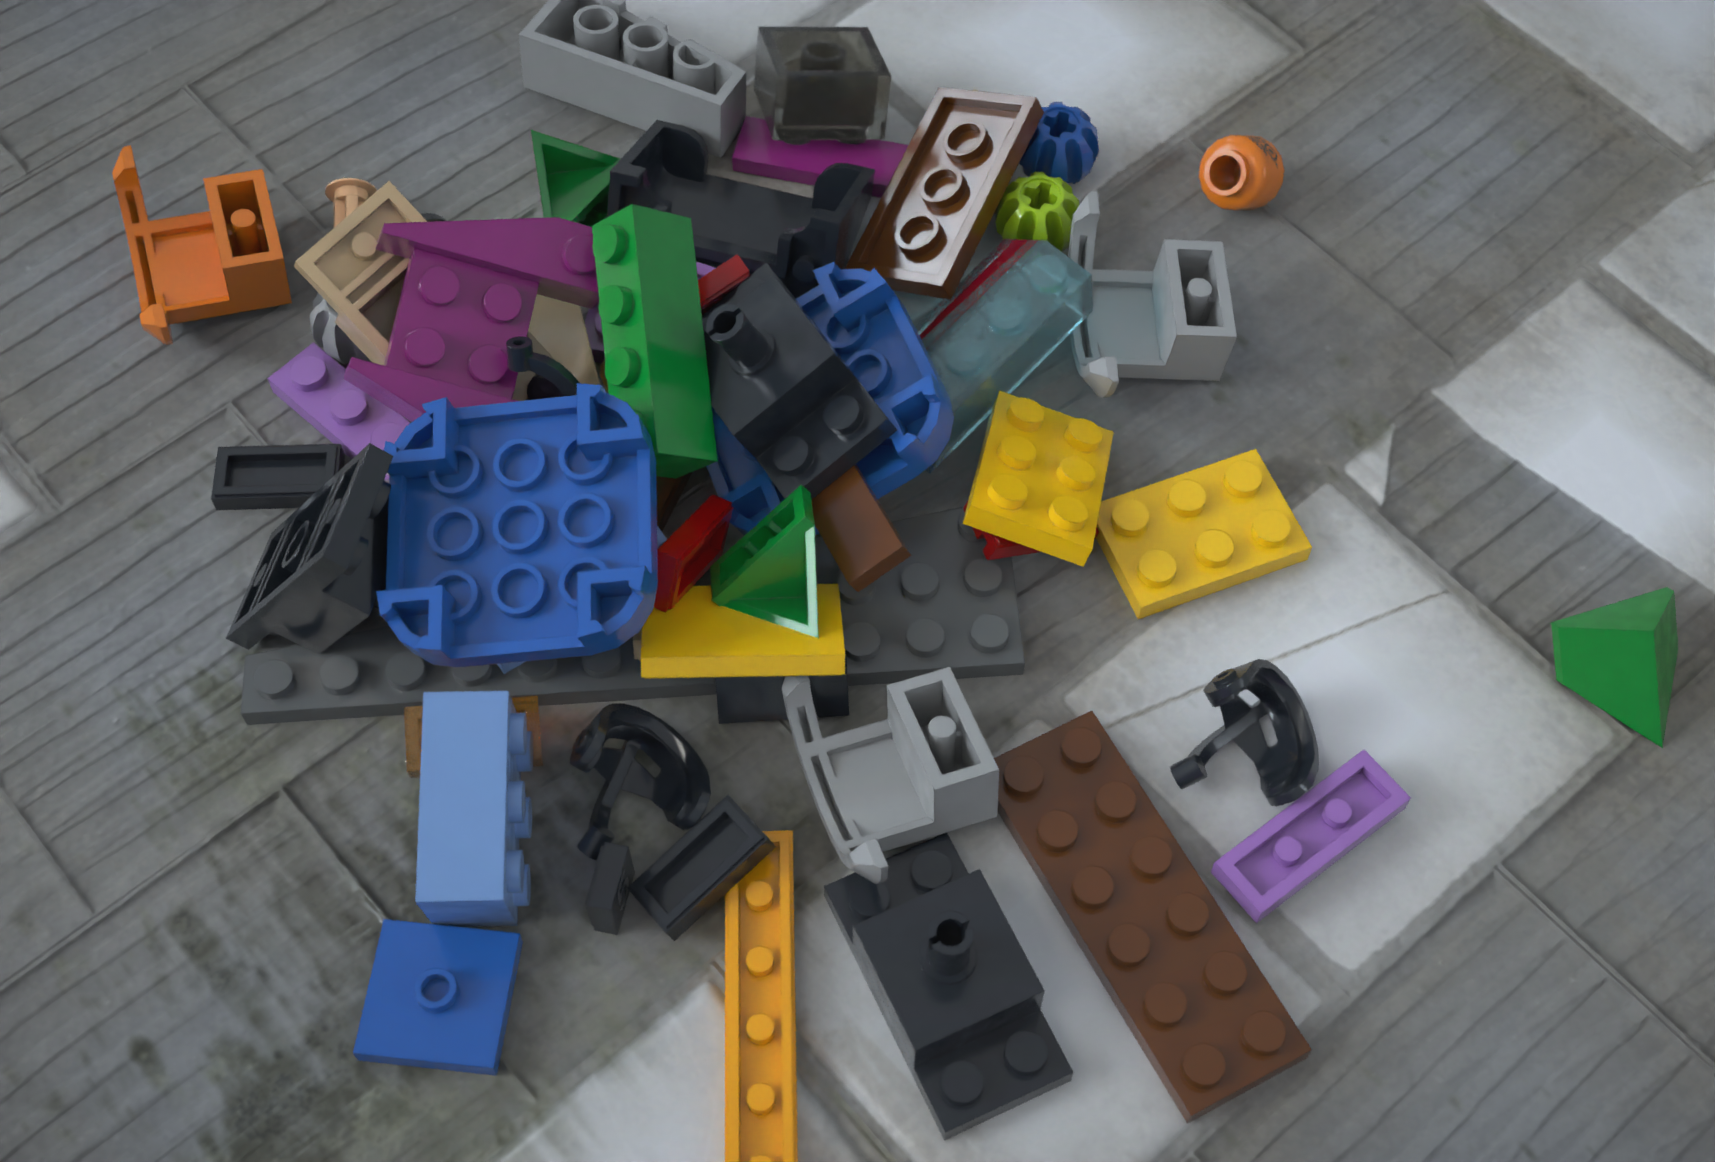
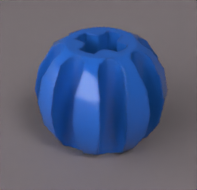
[1019,102,1099,184]

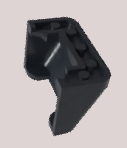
[607,120,875,299]

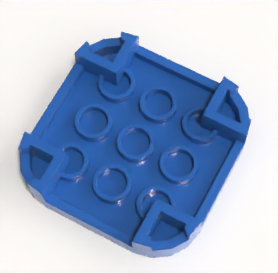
[706,262,954,536]
[376,383,658,667]

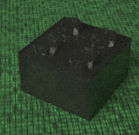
[754,26,892,145]

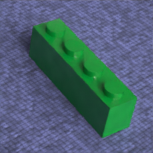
[592,204,718,479]

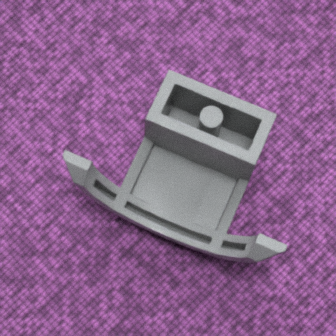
[1067,191,1237,398]
[782,667,999,884]

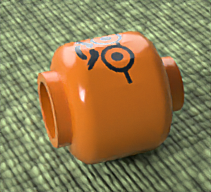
[1199,135,1285,211]

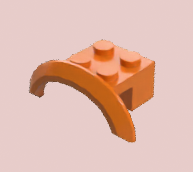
[112,145,292,345]

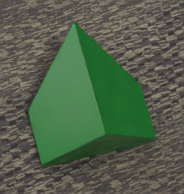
[531,130,620,227]
[710,485,819,638]
[1551,587,1678,748]

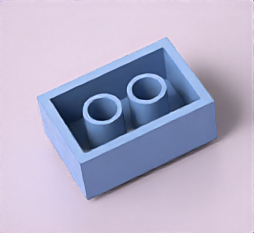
[415,691,533,927]

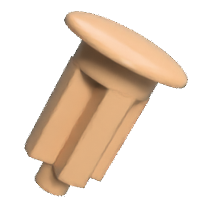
[325,178,377,228]

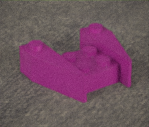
[344,217,599,422]

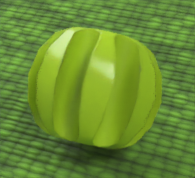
[995,172,1080,260]

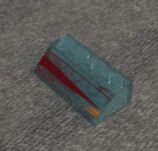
[915,239,1093,474]

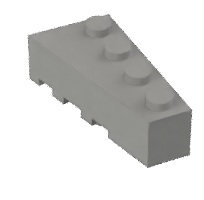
[519,0,746,158]

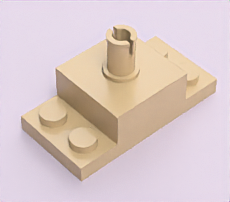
[294,181,556,401]

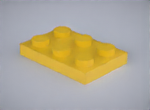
[963,390,1114,567]
[1096,449,1312,619]

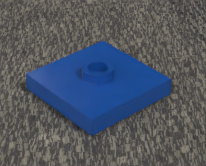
[353,919,523,1076]

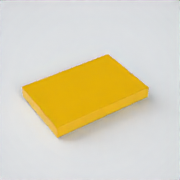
[640,584,845,679]

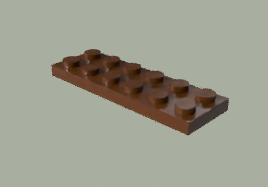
[994,710,1312,1124]

